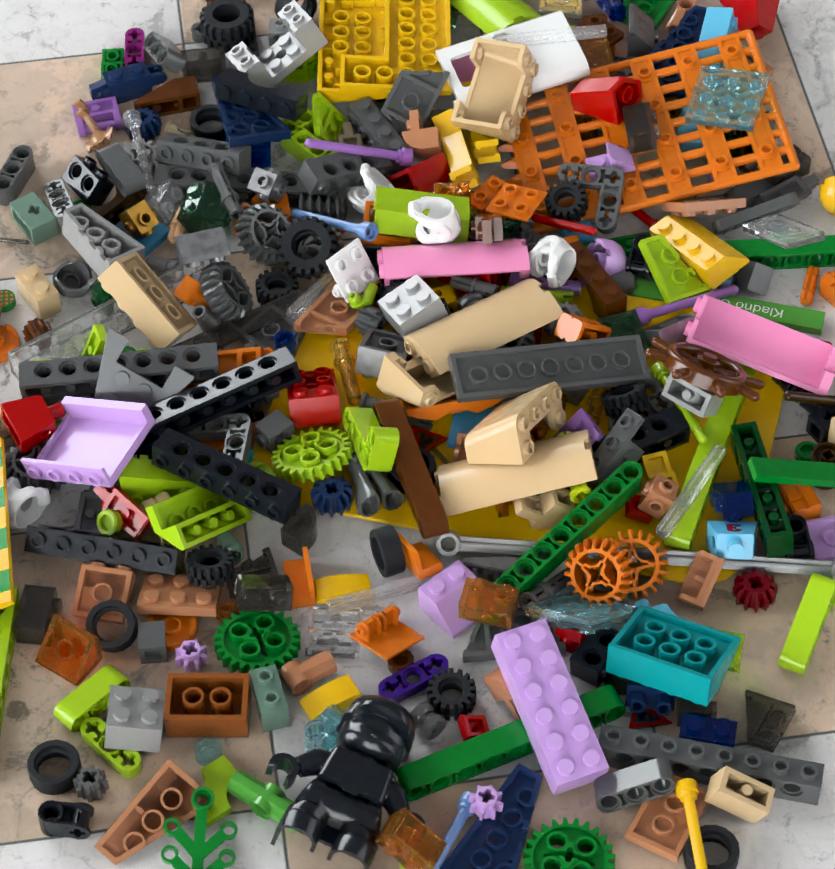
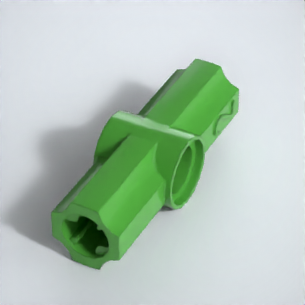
[227,770,297,833]

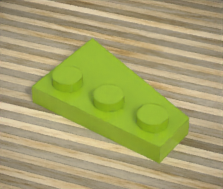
[638,234,711,304]

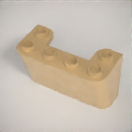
[450,37,539,143]
[465,381,566,465]

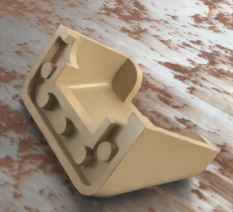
[377,351,456,408]

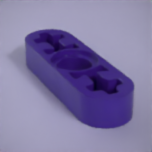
[378,654,449,703]

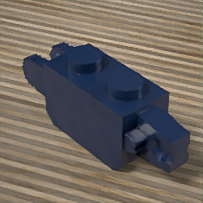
[89,61,168,104]

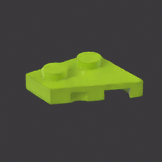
[312,91,347,142]

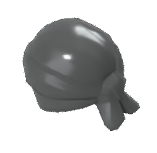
[53,259,97,298]

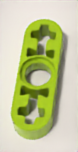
[80,717,142,778]

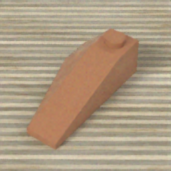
[94,759,207,865]

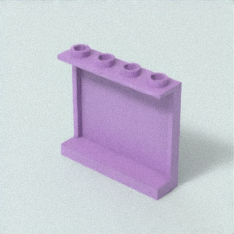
[20,396,156,488]

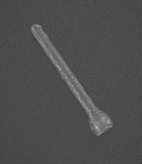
[122,109,156,193]

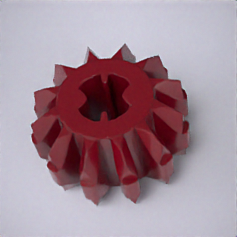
[732,568,778,613]

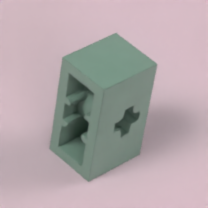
[9,192,59,246]
[249,664,290,732]

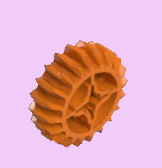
[598,529,669,600]
[564,536,636,608]

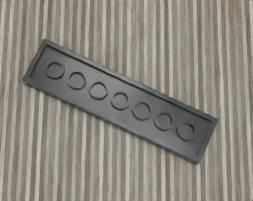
[447,334,651,403]

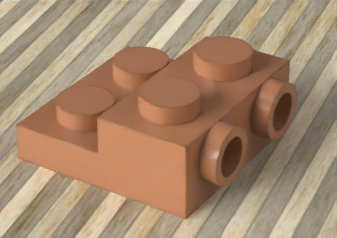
[71,561,137,625]

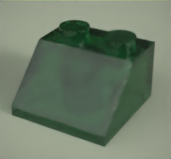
[177,181,241,233]

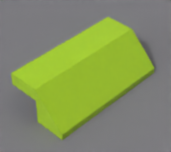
[373,186,470,243]
[145,486,252,551]

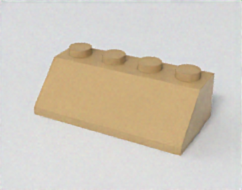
[97,251,198,348]

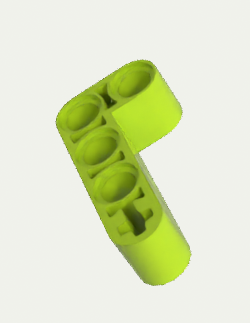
[279,109,337,163]
[343,407,399,472]
[778,572,835,676]

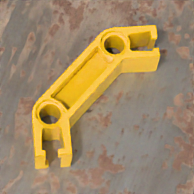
[460,81,501,165]
[432,108,482,195]

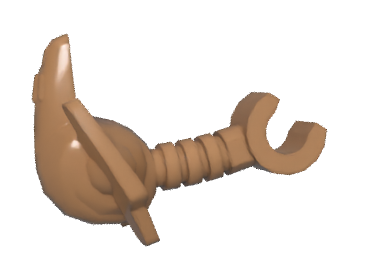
[73,99,114,153]

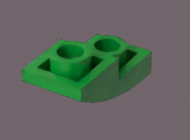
[101,48,125,79]

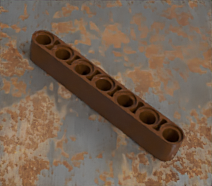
[373,397,450,540]

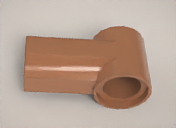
[665,0,696,34]
[279,650,337,696]

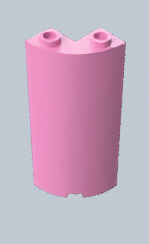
[377,238,530,286]
[683,294,835,395]

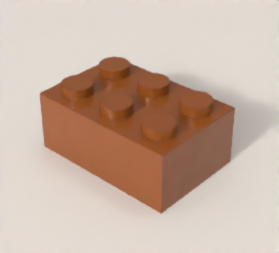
[163,673,252,737]

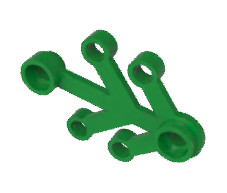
[161,787,238,869]

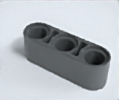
[144,31,186,74]
[96,142,147,197]
[0,145,36,206]
[594,758,676,813]

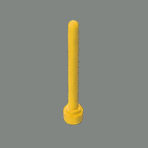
[675,778,708,869]

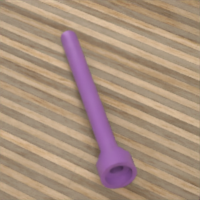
[305,138,413,167]
[631,285,739,328]

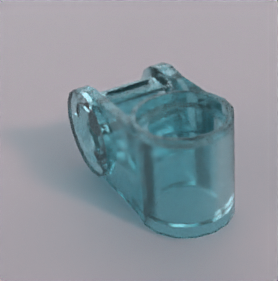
[304,704,345,752]

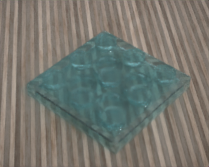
[685,65,769,132]
[524,591,638,634]

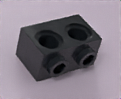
[61,155,115,206]
[570,621,619,688]

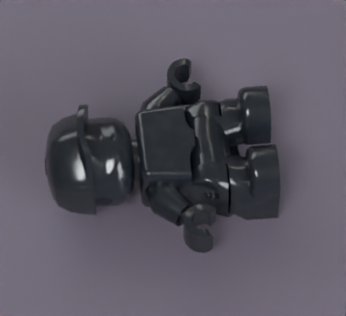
[265,695,426,869]

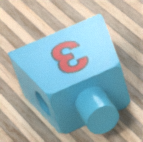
[706,521,757,559]

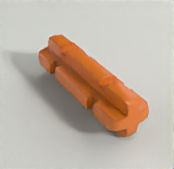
[799,266,820,306]

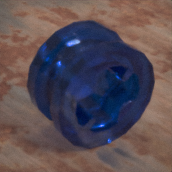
[273,330,296,353]

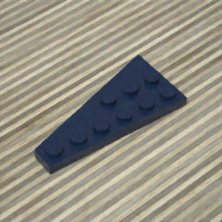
[649,5,707,99]
[211,76,292,148]

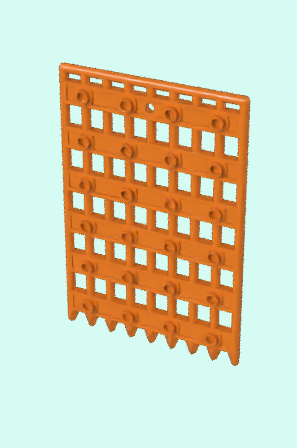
[497,29,800,235]

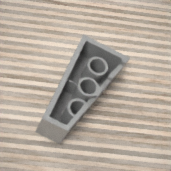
[62,203,145,276]

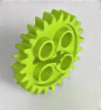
[271,427,354,484]

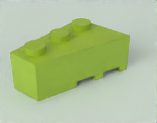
[119,455,198,506]

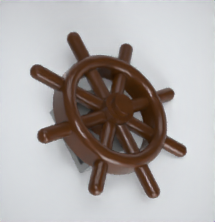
[645,337,764,418]

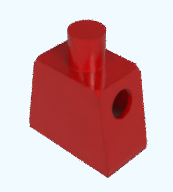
[1,395,65,454]

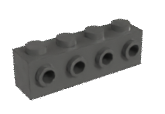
[347,97,409,175]

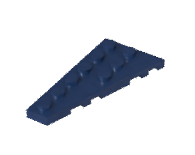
[440,763,542,869]

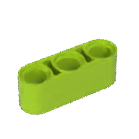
[53,664,131,733]

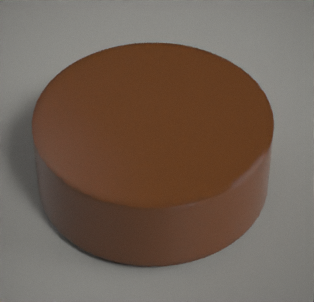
[387,649,414,674]

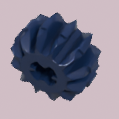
[124,107,162,143]
[310,475,354,518]

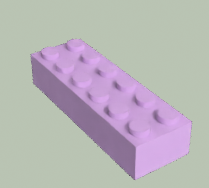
[491,618,610,796]

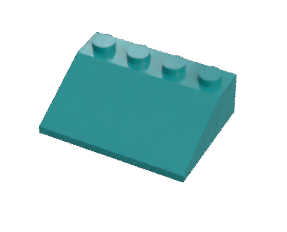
[606,605,741,707]

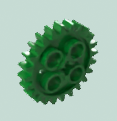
[214,606,301,673]
[522,817,616,869]

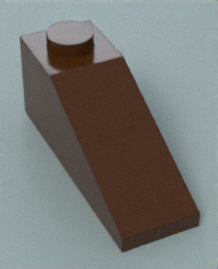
[133,75,201,117]

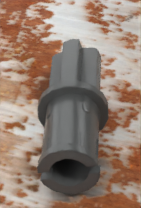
[450,275,499,297]

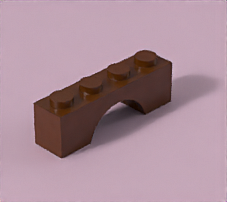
[568,240,627,326]

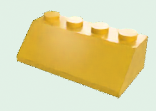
[649,215,750,290]

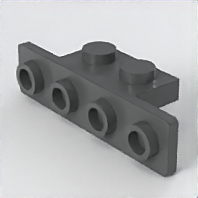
[568,408,645,491]

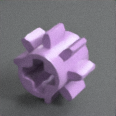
[175,639,208,673]
[468,784,504,821]

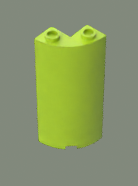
[450,0,541,34]

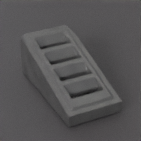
[463,557,519,583]

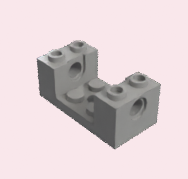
[226,0,328,88]

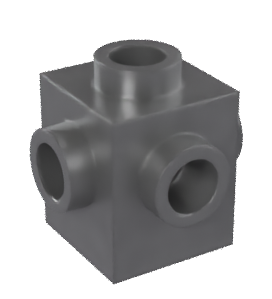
[247,167,289,203]

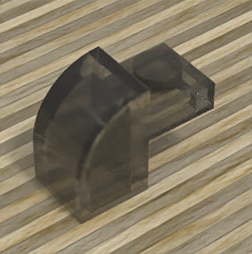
[280,503,317,557]

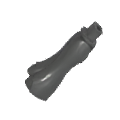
[347,448,405,517]

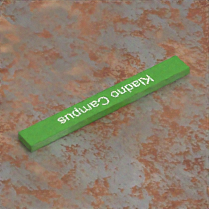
[632,278,826,335]

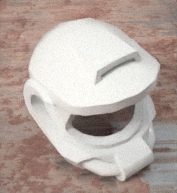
[347,163,395,215]
[408,196,462,244]
[528,235,576,288]
[7,476,51,529]

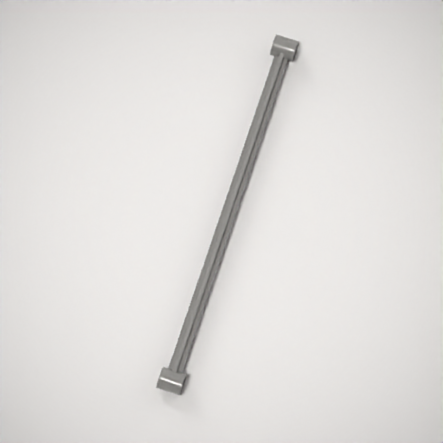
[436,529,835,579]

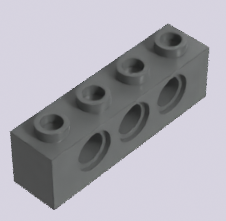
[157,133,251,175]
[297,144,393,195]

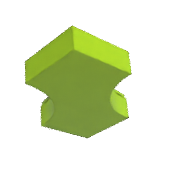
[201,755,237,827]

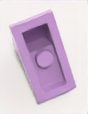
[585,142,636,182]

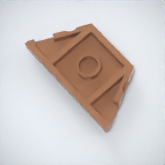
[293,281,372,336]

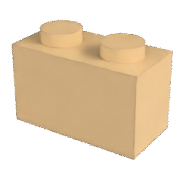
[15,263,62,320]
[704,766,775,824]

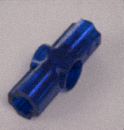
[596,0,627,22]

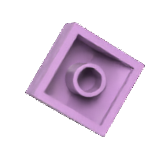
[418,560,493,639]

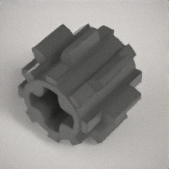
[354,306,386,335]
[73,766,109,802]

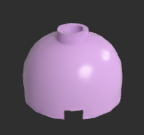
[587,238,627,276]

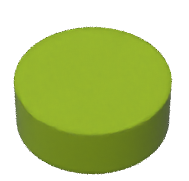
[96,509,123,535]

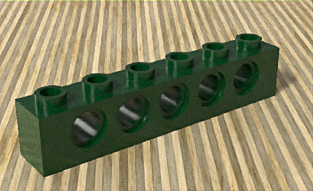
[731,421,793,558]

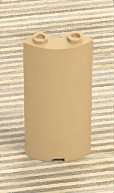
[403,278,563,378]
[434,429,599,516]

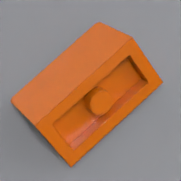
[397,532,443,580]
[282,546,316,609]

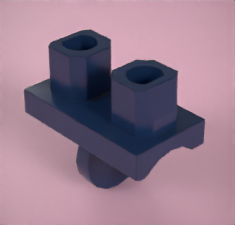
[625,680,676,716]

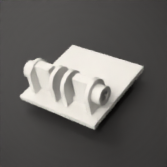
[325,238,379,303]

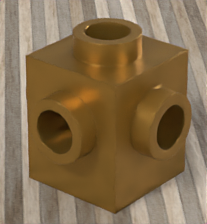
[118,199,159,239]

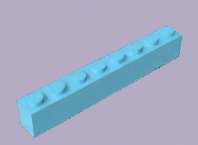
[676,7,738,153]

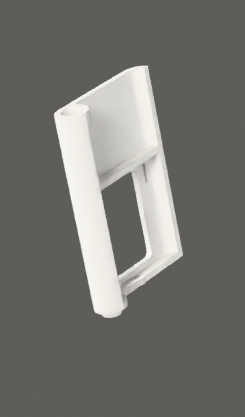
[435,10,590,106]

